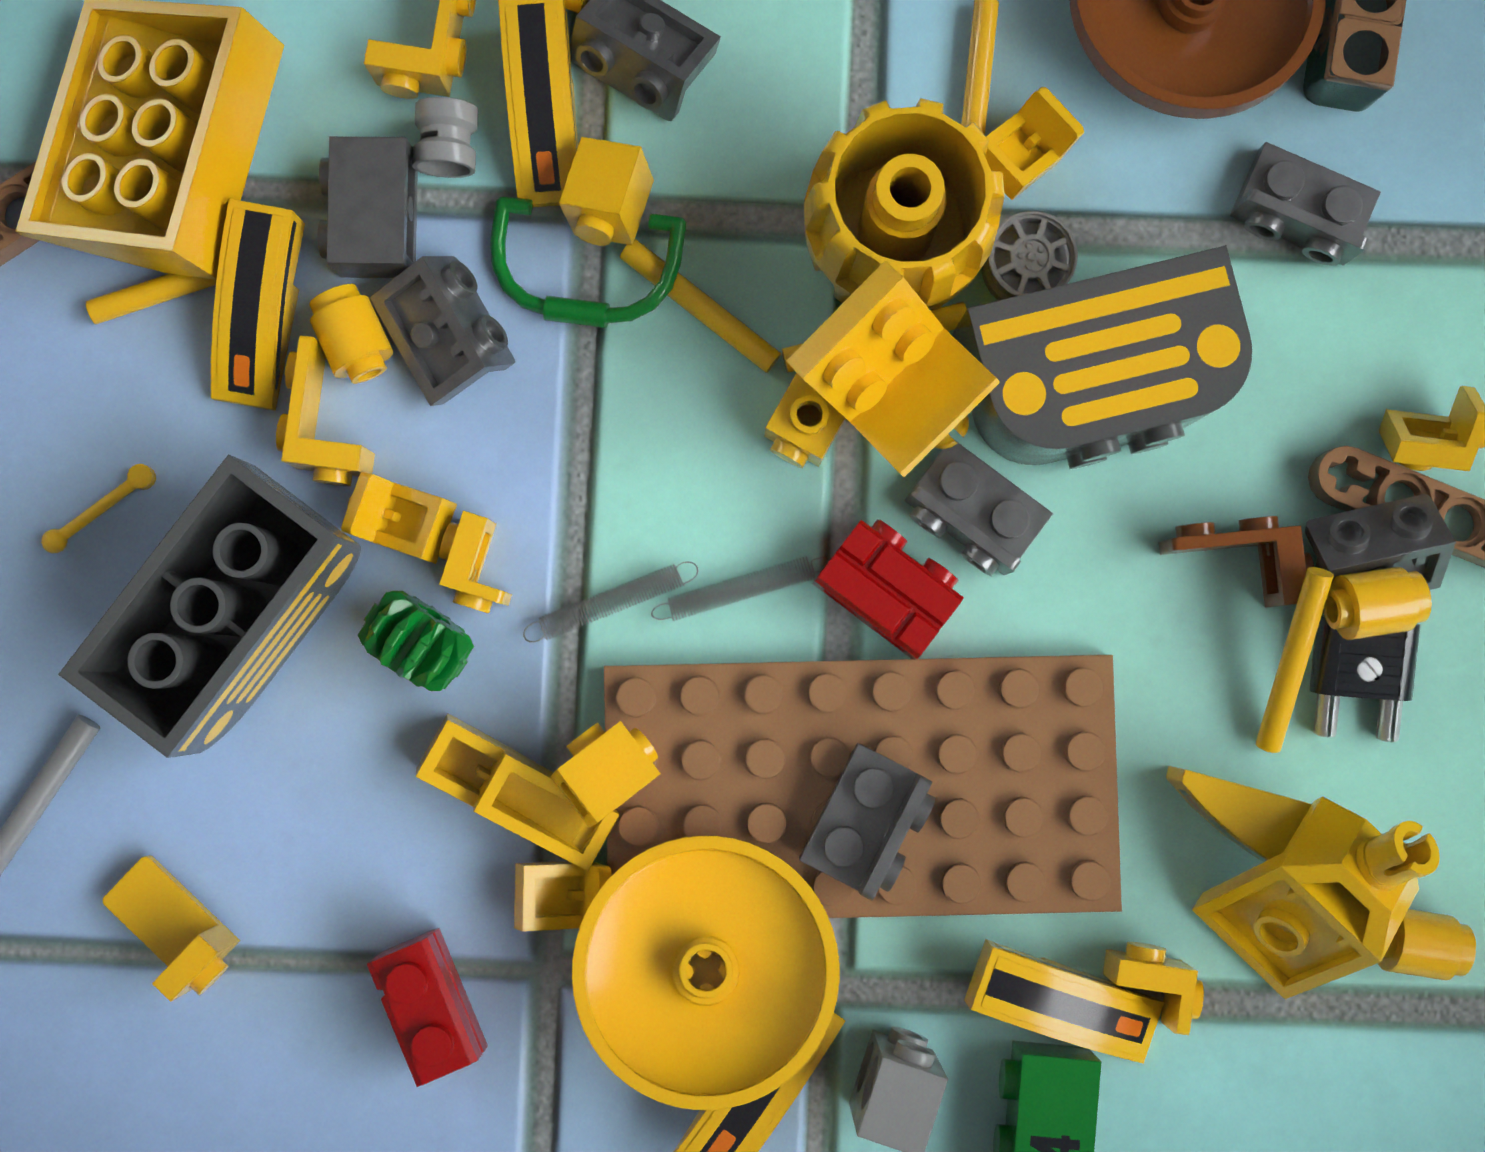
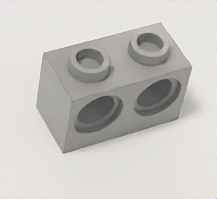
[849,1026,948,1152]

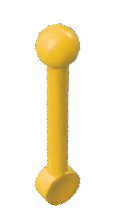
[41,464,156,554]

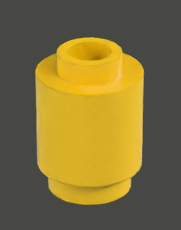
[309,284,393,384]
[1323,567,1432,640]
[1378,909,1476,980]

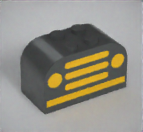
[952,245,1252,469]
[58,454,361,758]

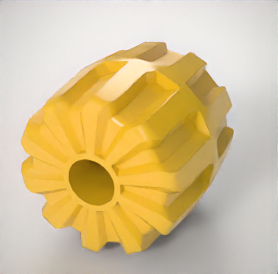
[804,98,1005,310]

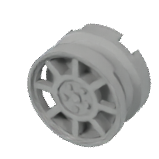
[982,211,1078,301]

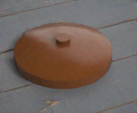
[1069,0,1326,119]

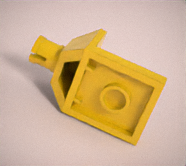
[786,260,1000,477]
[1192,796,1440,999]

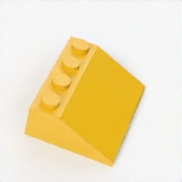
[15,0,284,280]

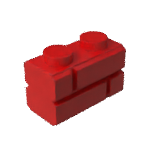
[812,519,964,660]
[366,928,488,1087]

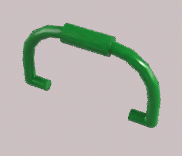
[490,197,686,328]

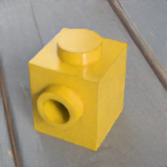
[559,137,654,246]
[764,373,846,468]
[550,721,661,828]

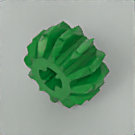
[358,591,474,691]

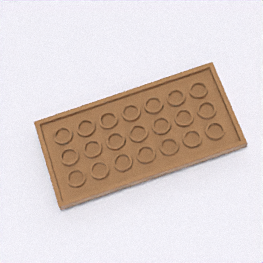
[604,655,1122,918]

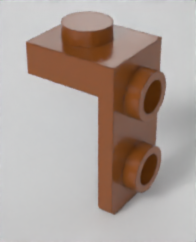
[1158,516,1314,608]

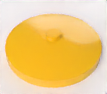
[572,836,840,1110]

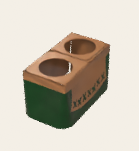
[1303,0,1406,112]

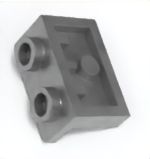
[570,0,721,121]
[1230,142,1381,266]
[369,256,515,406]
[904,441,1053,576]
[1305,494,1456,614]
[799,743,936,901]

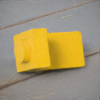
[364,0,476,99]
[276,335,375,486]
[103,855,240,1002]

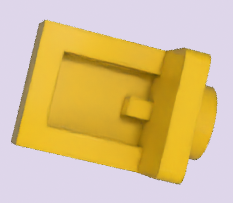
[985,87,1084,200]
[1379,386,1485,471]
[341,471,457,564]
[439,511,512,613]
[514,861,611,932]
[1103,942,1204,1035]

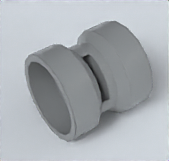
[412,97,478,178]

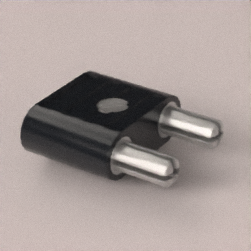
[1309,615,1421,742]

